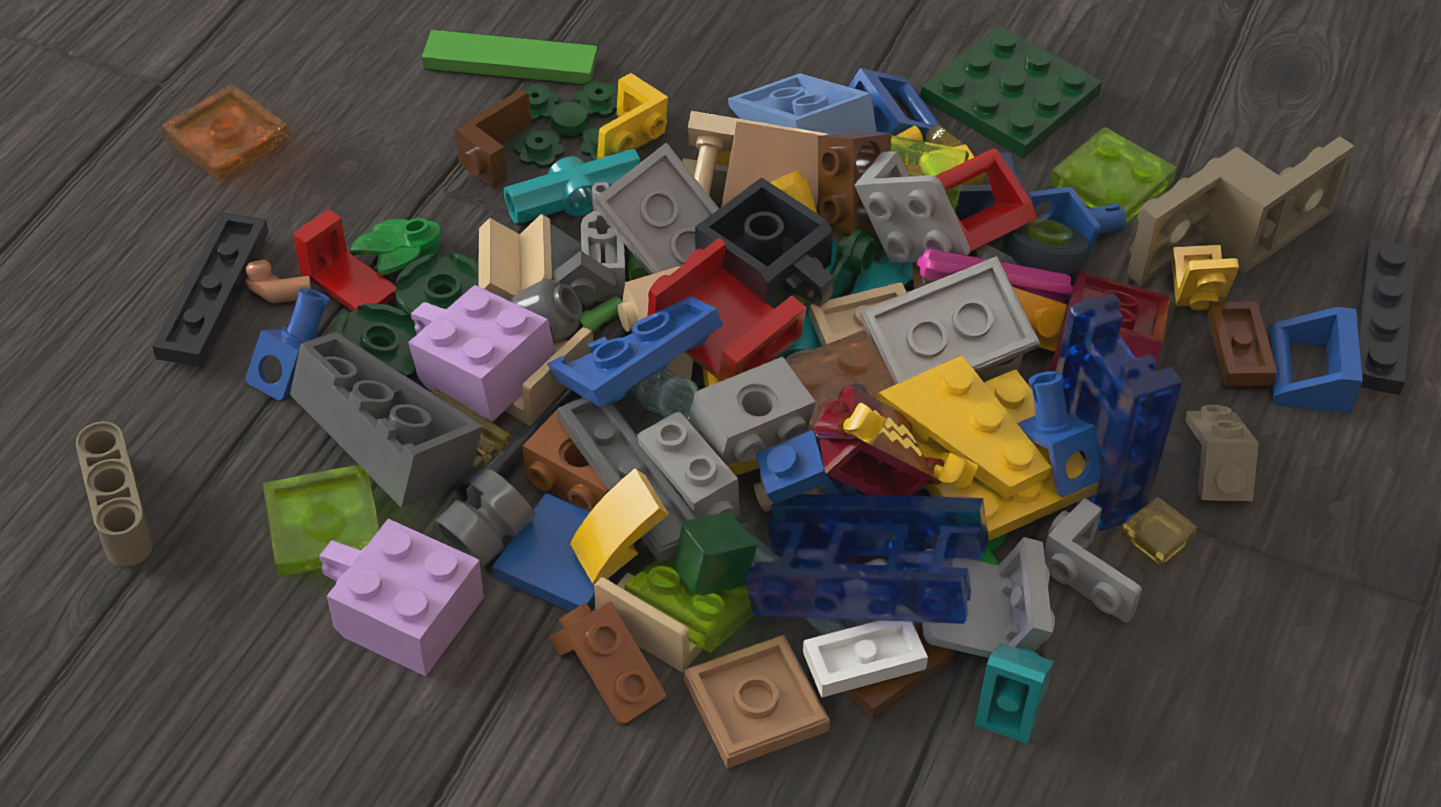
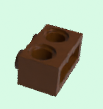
[818,131,891,234]

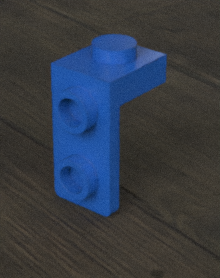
[756,430,862,524]

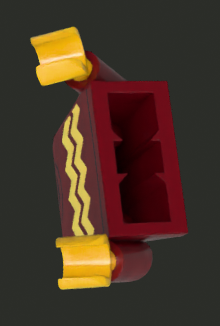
[814,384,979,509]

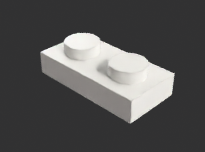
[803,613,928,698]

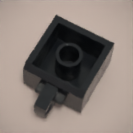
[695,177,834,309]

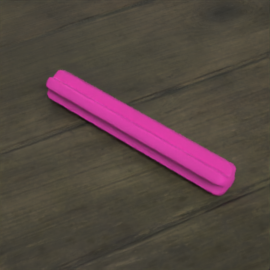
[917,249,1074,302]

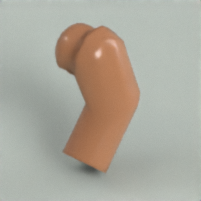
[245,260,311,304]

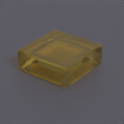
[1121,497,1198,565]

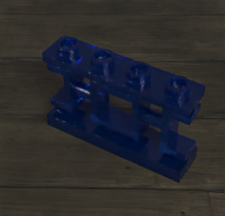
[1056,294,1183,531]
[745,494,989,624]

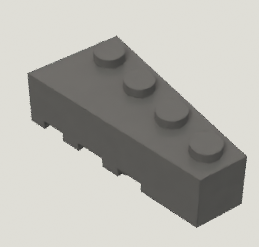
[290,332,483,508]

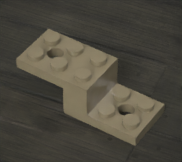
[1127,137,1354,285]

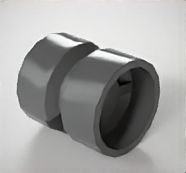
[434,469,535,569]

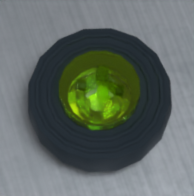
[1003,218,1088,275]

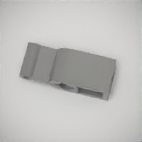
[581,182,625,301]

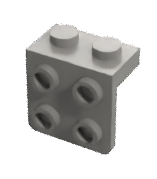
[854,151,970,263]
[918,537,1055,658]

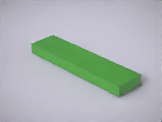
[422,30,598,84]

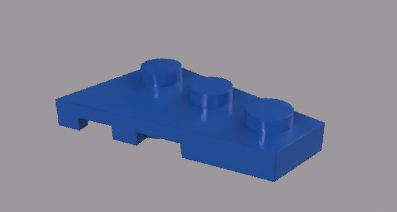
[547,296,724,407]

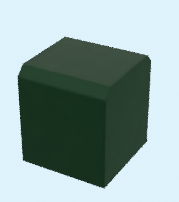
[672,511,758,596]

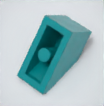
[975,643,1054,744]

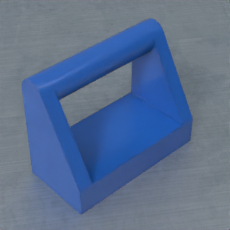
[848,68,947,156]
[1269,307,1363,413]

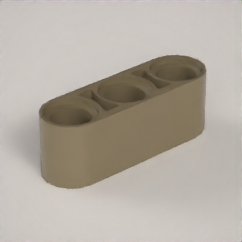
[76,421,153,567]

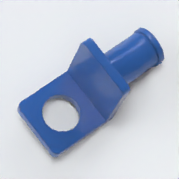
[1027,187,1126,260]
[245,288,330,400]
[1017,372,1103,497]

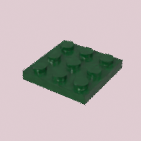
[920,25,1102,158]

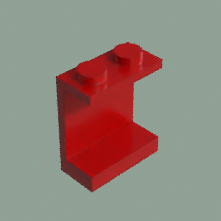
[647,238,807,382]

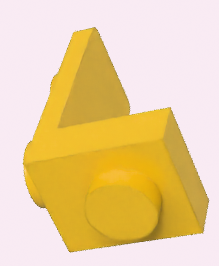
[597,73,668,159]
[1171,245,1239,310]

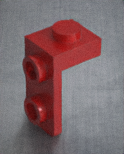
[293,209,397,311]

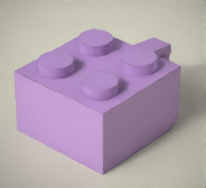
[408,285,555,422]
[319,519,484,676]

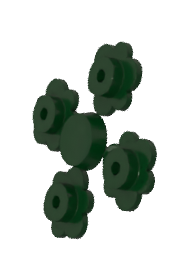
[513,81,618,168]

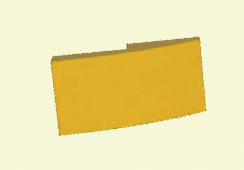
[570,469,669,585]

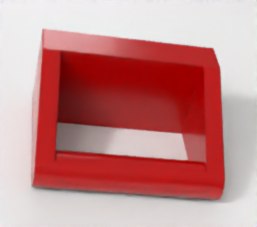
[935,148,1037,251]

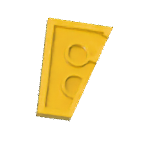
[877,355,1052,499]

